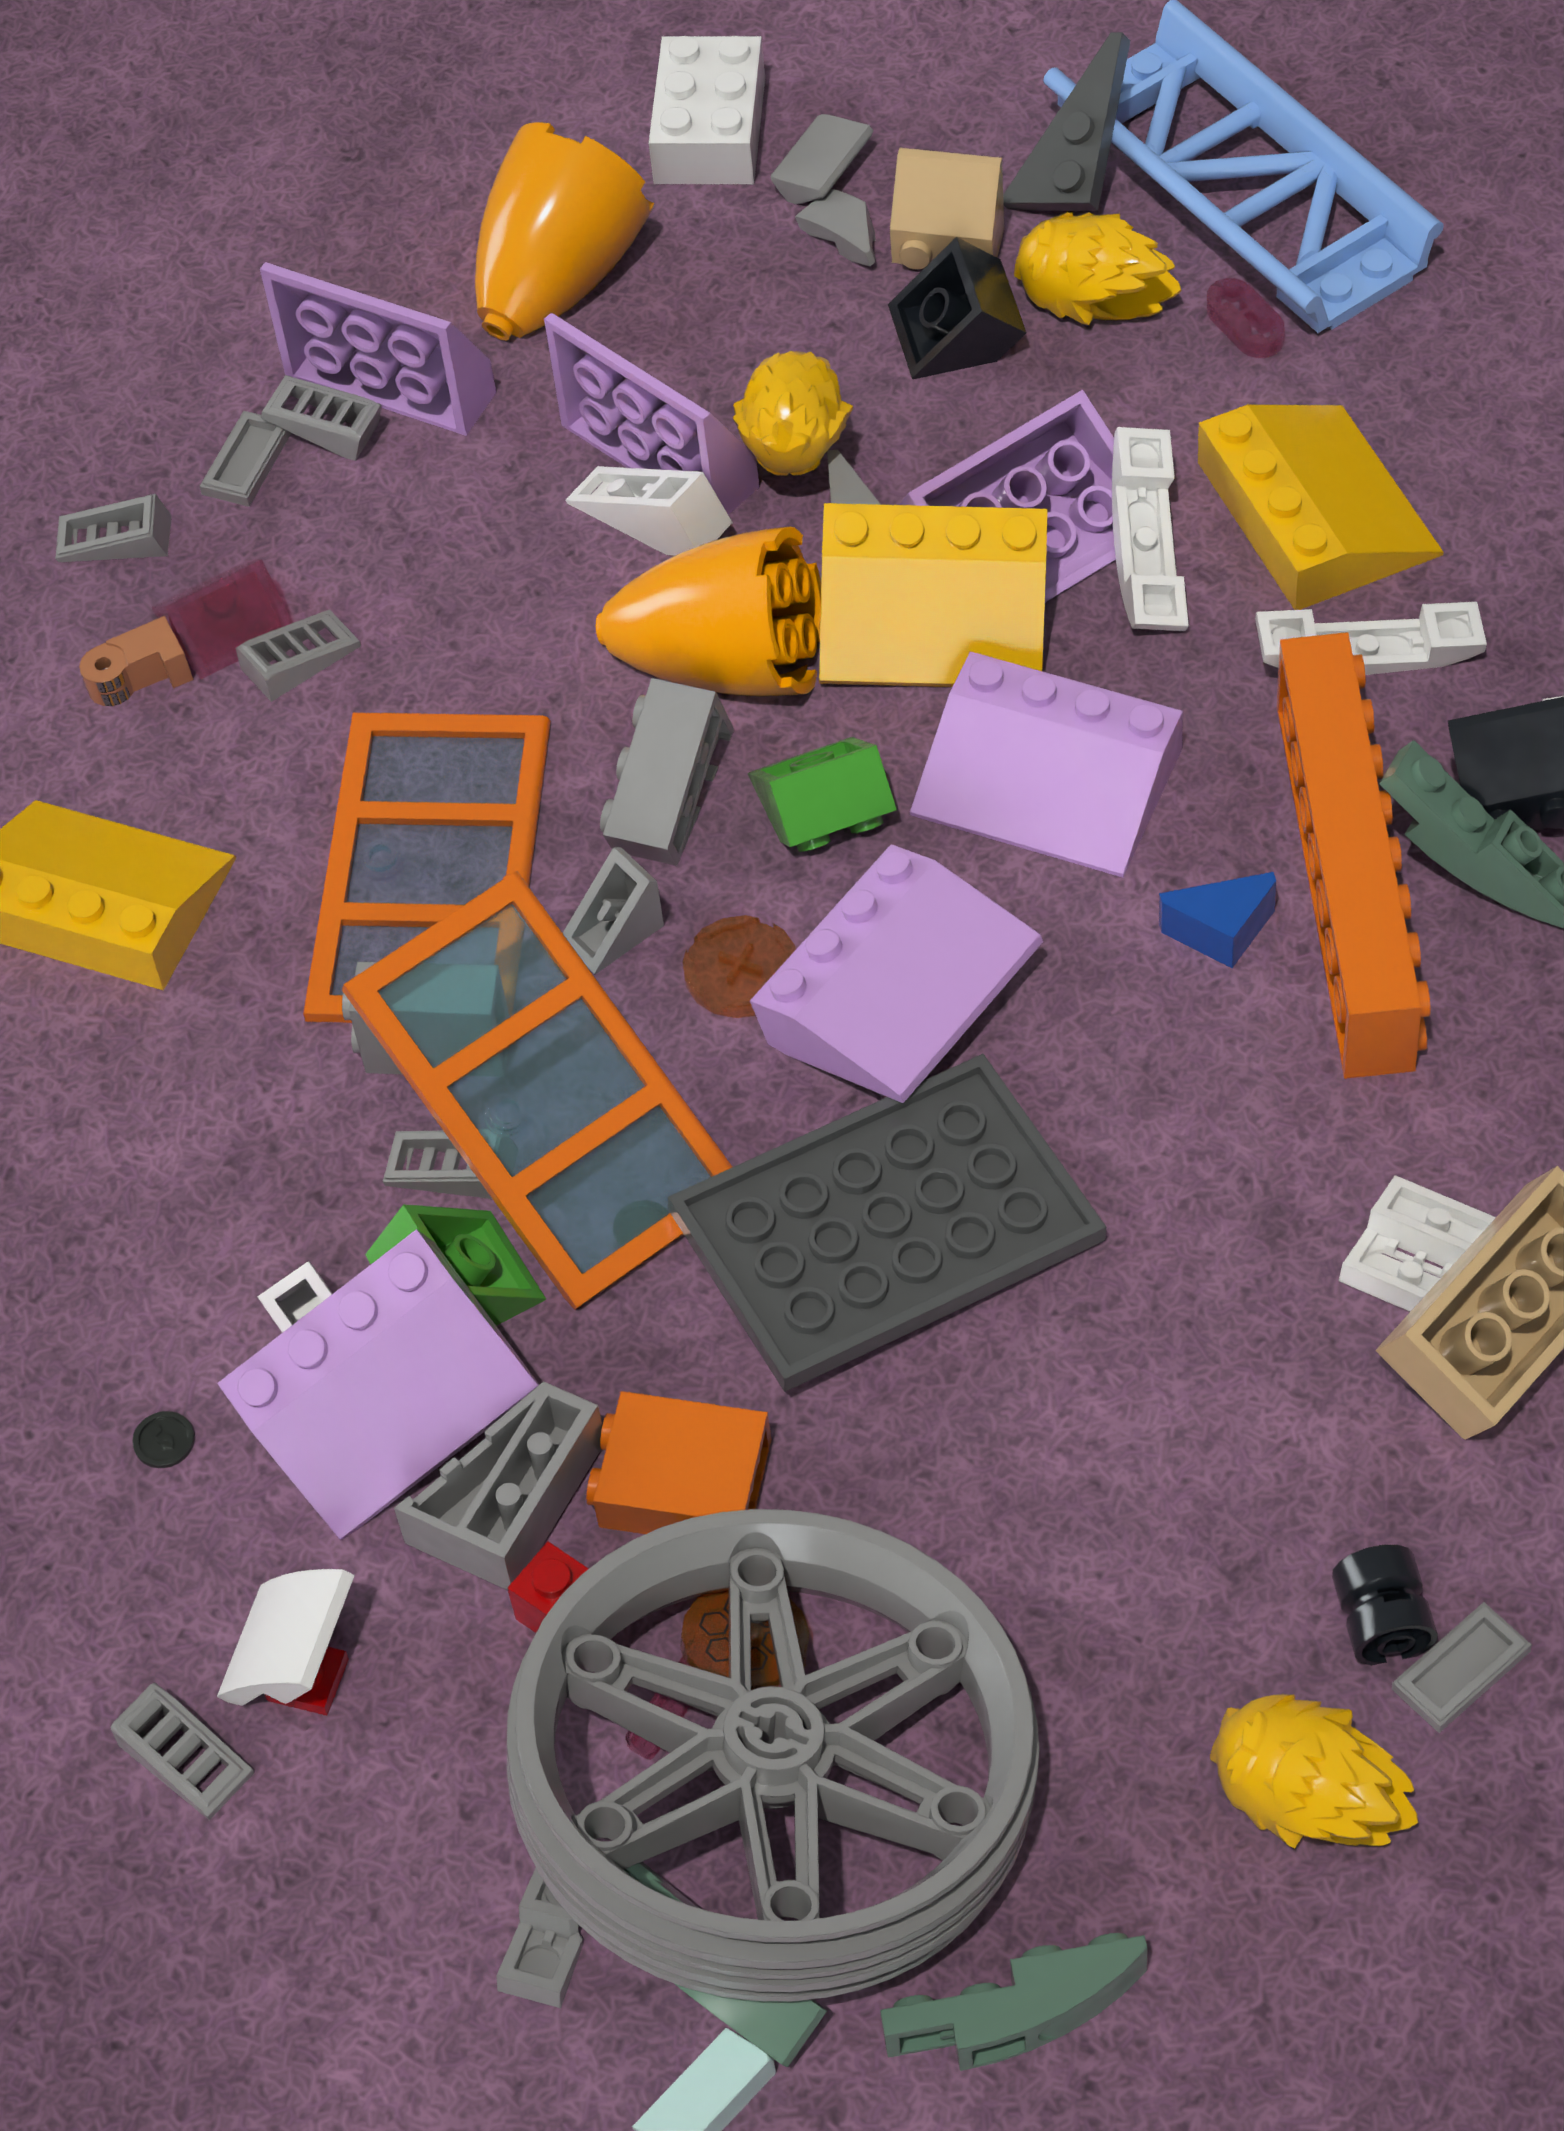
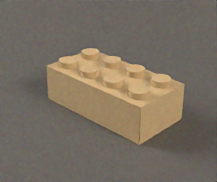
[1375,1166,1564,1440]

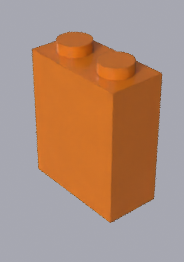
[586,1391,772,1534]

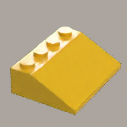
[1198,404,1444,610]
[819,503,1047,687]
[0,800,236,990]

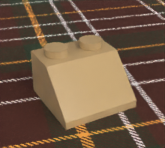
[890,148,1004,270]

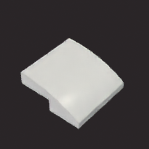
[1339,1175,1496,1312]
[217,1569,355,1706]

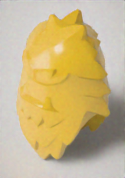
[1014,212,1182,325]
[733,351,853,476]
[1210,1694,1418,1849]

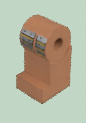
[79,616,193,706]

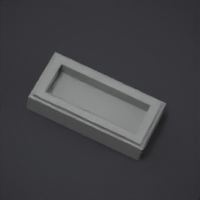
[200,411,292,507]
[1392,1602,1532,1733]

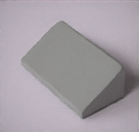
[771,114,873,205]

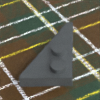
[1003,32,1130,211]

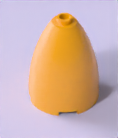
[475,122,654,341]
[596,527,821,696]

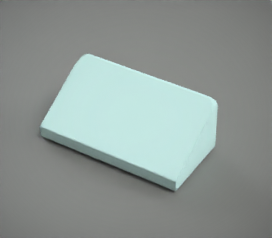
[632,2028,776,2131]

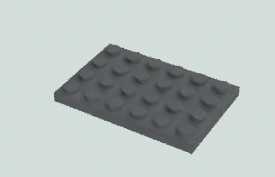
[668,1054,1107,1392]

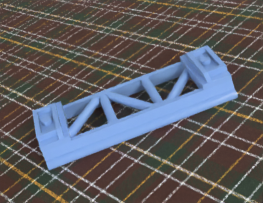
[1043,0,1444,333]

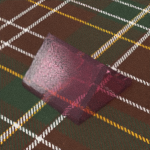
[152,559,293,680]

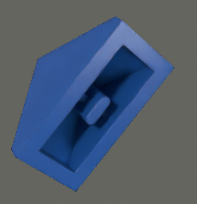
[1159,872,1276,968]

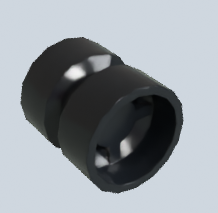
[1332,1545,1438,1666]

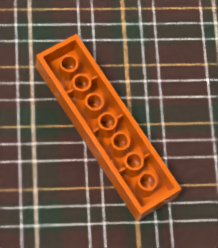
[1277,632,1431,1079]

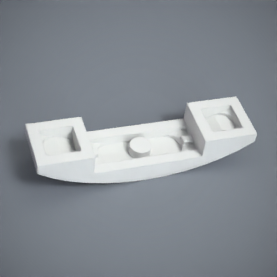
[1112,427,1189,631]
[1255,602,1487,675]

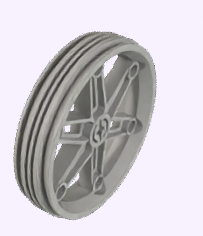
[507,1509,1039,2002]

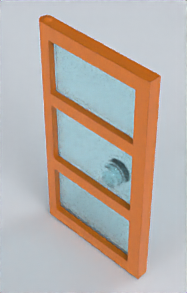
[303,712,551,1023]
[342,871,733,1310]

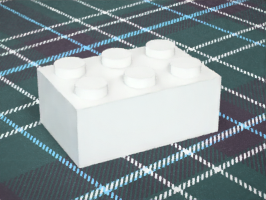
[648,36,765,184]

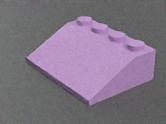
[260,262,496,436]
[544,313,759,515]
[899,390,1116,603]
[910,651,1183,878]
[750,844,1043,1103]
[217,1229,539,1540]

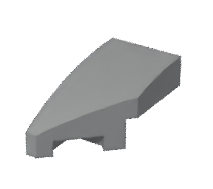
[795,189,876,266]
[496,1868,583,2008]

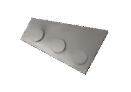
[600,678,734,866]
[394,1381,602,1590]

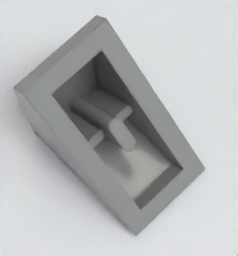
[563,847,664,974]

